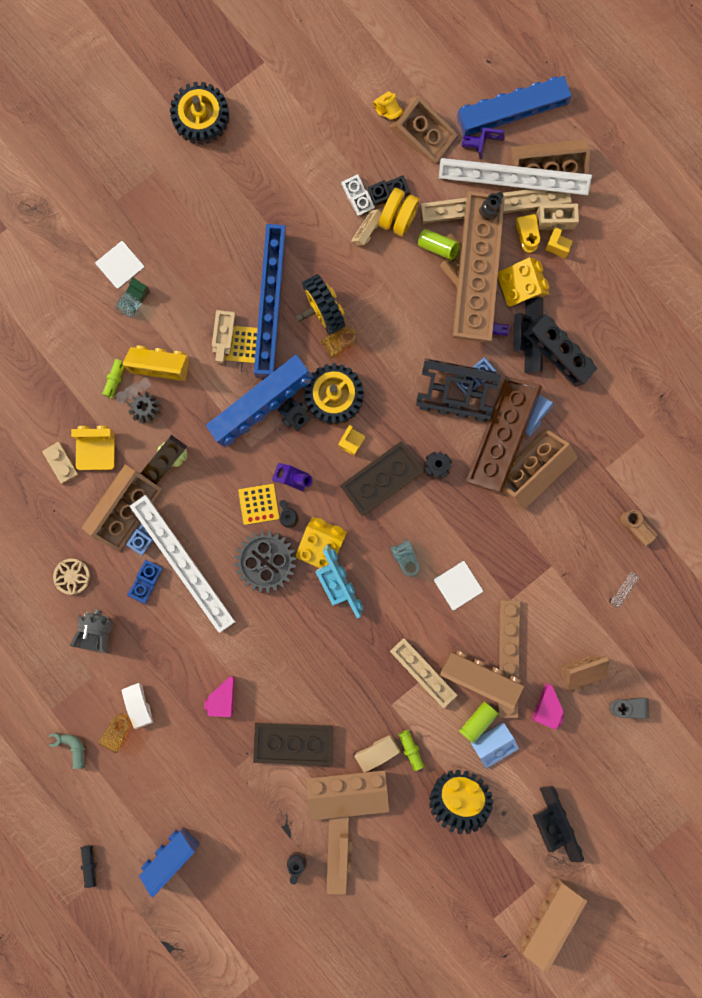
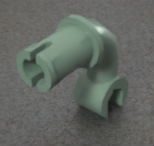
[48,732,86,769]

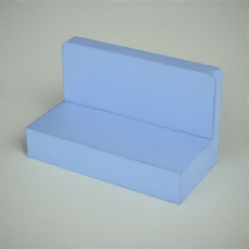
[471,723,519,769]

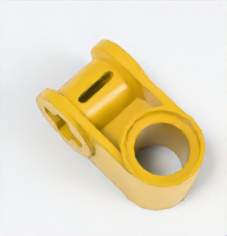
[372,91,403,120]
[516,214,540,253]

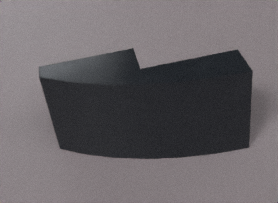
[368,175,410,205]

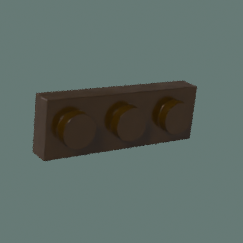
[141,434,187,484]

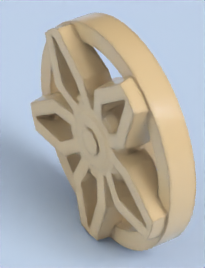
[53,559,90,595]

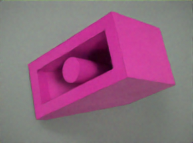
[204,676,235,717]
[531,683,564,730]

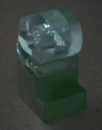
[116,277,150,317]

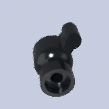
[480,192,504,221]
[279,500,299,528]
[287,852,307,885]

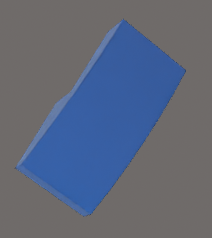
[127,560,163,605]

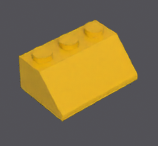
[123,345,189,381]

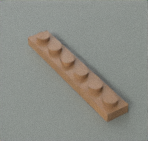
[498,600,520,718]

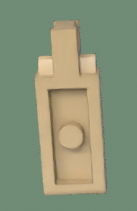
[212,310,236,364]

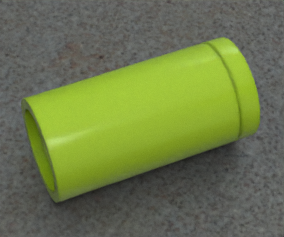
[418,229,460,260]
[459,701,499,744]

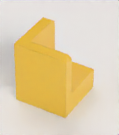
[545,227,573,258]
[338,425,365,456]

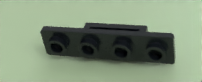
[513,297,544,374]
[533,786,585,862]

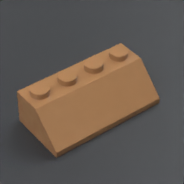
[511,139,590,191]
[503,429,578,510]
[82,464,162,552]
[440,650,525,710]
[306,770,389,821]
[520,879,587,973]

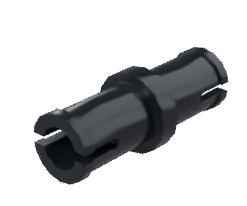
[80,845,97,888]

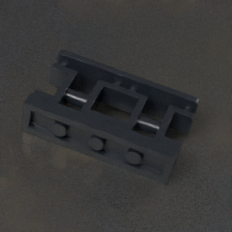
[416,358,501,422]

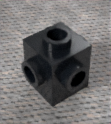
[277,398,311,432]
[423,451,452,480]

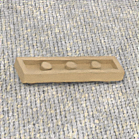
[390,638,457,709]

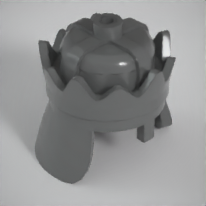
[70,610,114,654]

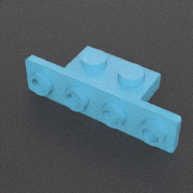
[316,545,363,619]

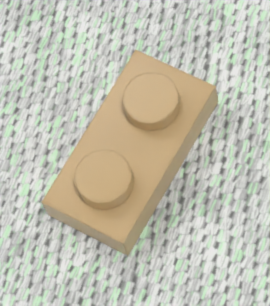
[351,209,382,246]
[42,442,79,484]

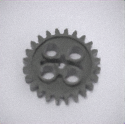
[234,531,297,593]

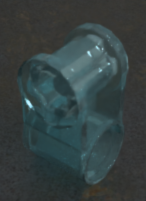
[390,539,419,577]

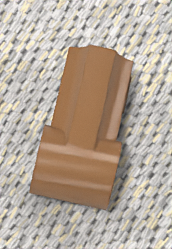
[620,510,657,546]

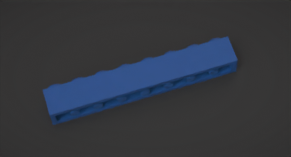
[254,224,286,379]

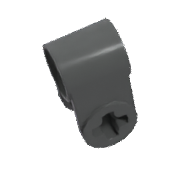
[609,698,650,719]

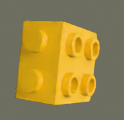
[498,257,550,307]
[71,426,115,470]
[296,517,347,568]

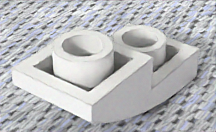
[341,174,375,216]
[122,683,153,729]

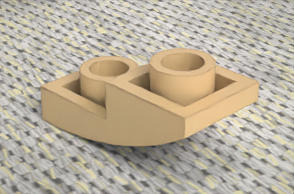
[354,735,400,773]

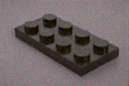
[340,441,424,517]
[253,722,333,766]

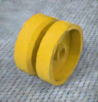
[378,188,420,237]

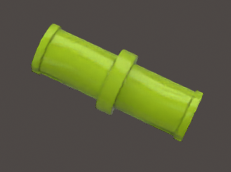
[102,359,125,399]
[398,730,425,771]

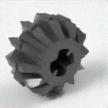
[128,391,161,424]

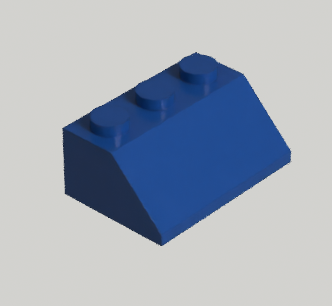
[139,828,200,898]

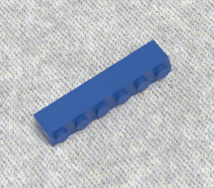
[457,76,572,136]
[206,354,315,448]

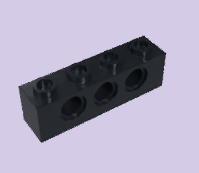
[524,314,597,387]

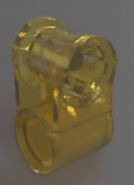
[320,326,357,359]
[99,713,131,753]

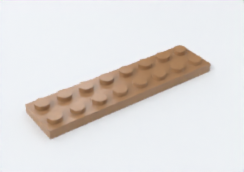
[452,191,505,343]

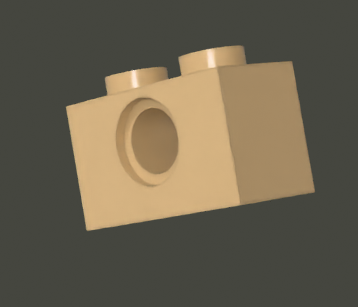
[536,204,579,230]

